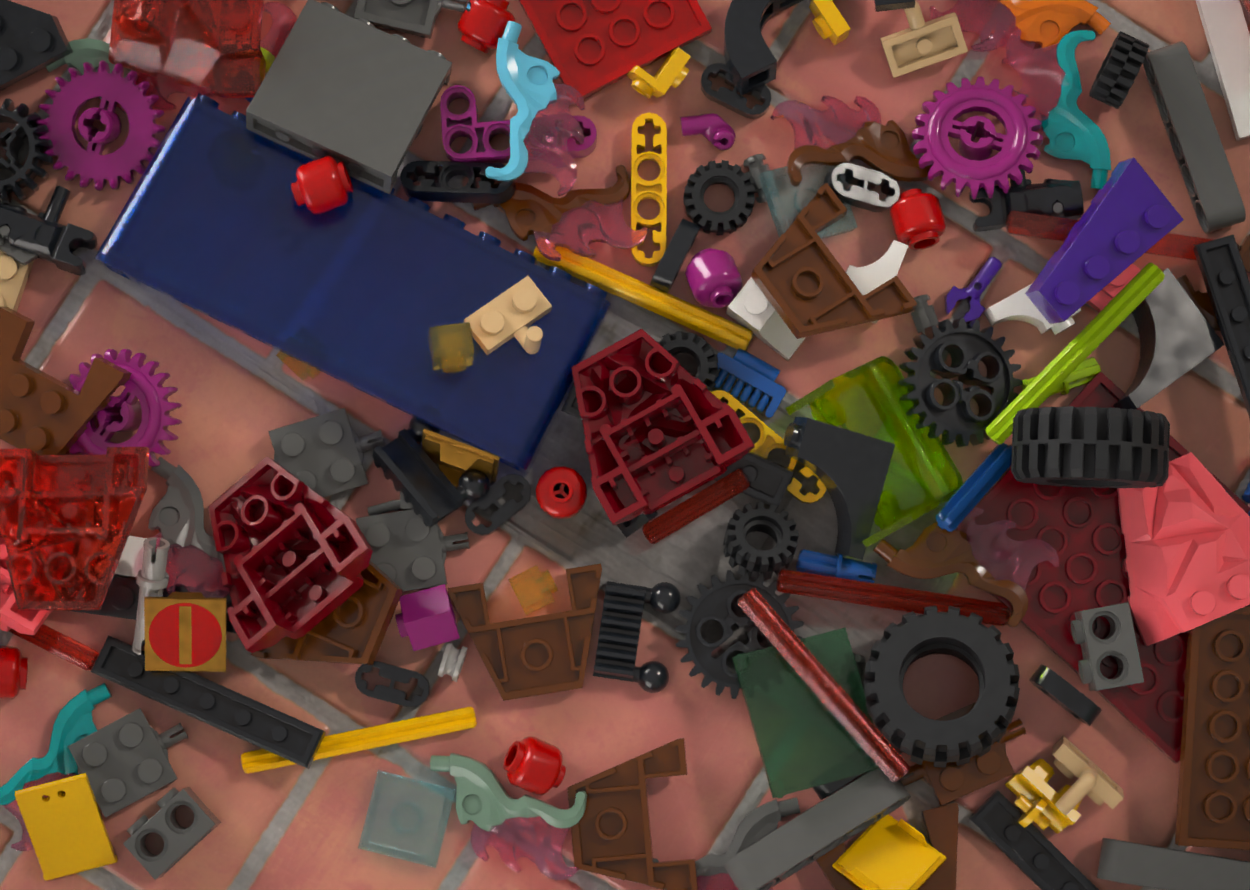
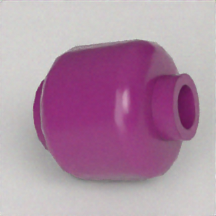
[685,248,743,308]

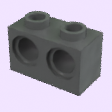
[1071,602,1144,691]
[123,787,221,880]

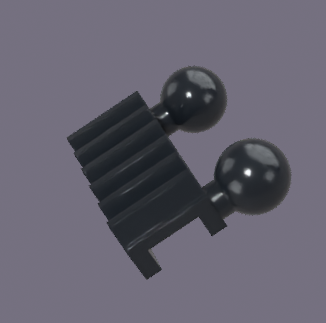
[372,411,490,527]
[593,581,681,693]

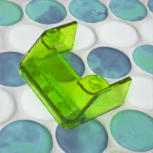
[785,356,963,548]

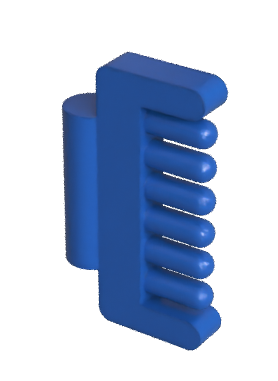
[714,348,786,418]

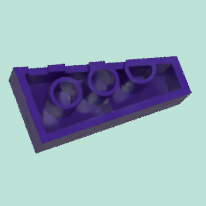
[1025,157,1184,324]

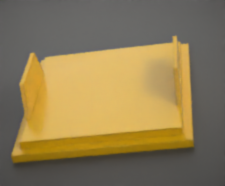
[832,814,946,890]

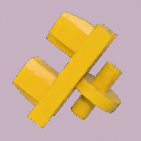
[1004,758,1082,834]

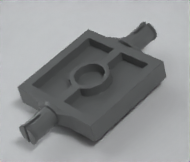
[354,0,468,39]
[268,408,386,497]
[356,509,470,591]
[64,708,188,818]

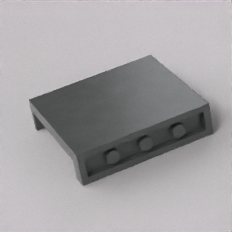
[246,0,452,194]

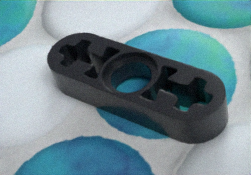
[400,160,516,204]

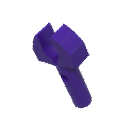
[945,257,1002,324]

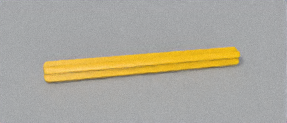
[533,238,753,351]
[241,707,477,774]

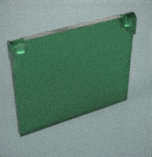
[732,628,887,798]

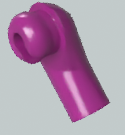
[680,113,736,151]

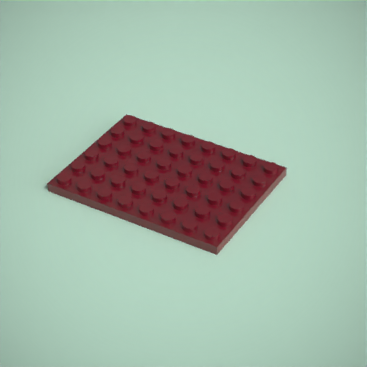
[955,371,1250,763]

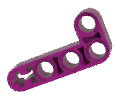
[440,85,597,164]

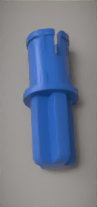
[796,549,877,588]

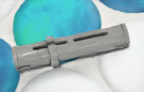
[132,537,170,656]

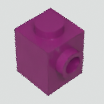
[395,584,460,651]

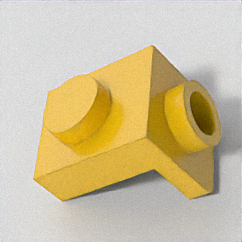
[809,0,851,46]
[627,47,691,98]

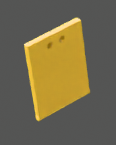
[15,773,118,881]

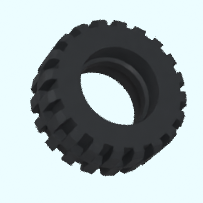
[1011,406,1170,488]
[864,606,1020,767]

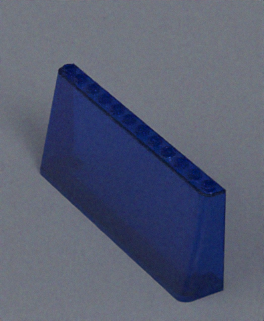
[94,93,611,475]

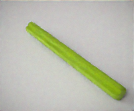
[985,263,1165,445]

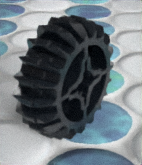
[0,98,54,204]

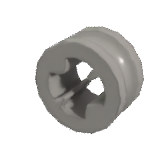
[438,642,468,682]

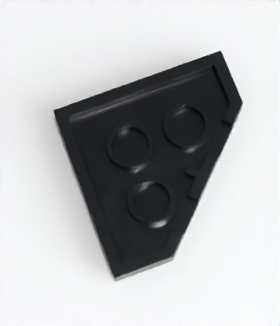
[0,0,73,91]

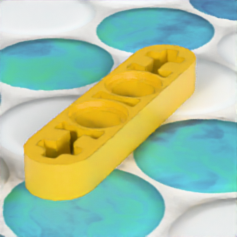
[631,112,667,267]
[711,390,827,504]

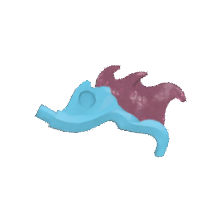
[485,21,585,196]

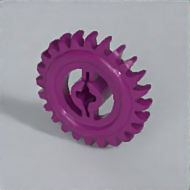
[36,60,166,191]
[912,76,1043,200]
[69,349,182,479]

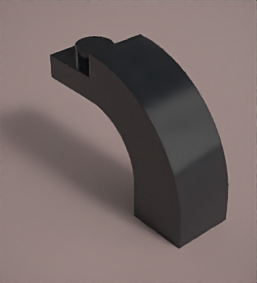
[724,0,804,96]

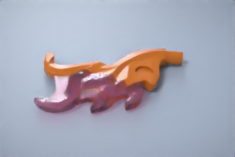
[929,0,1111,65]

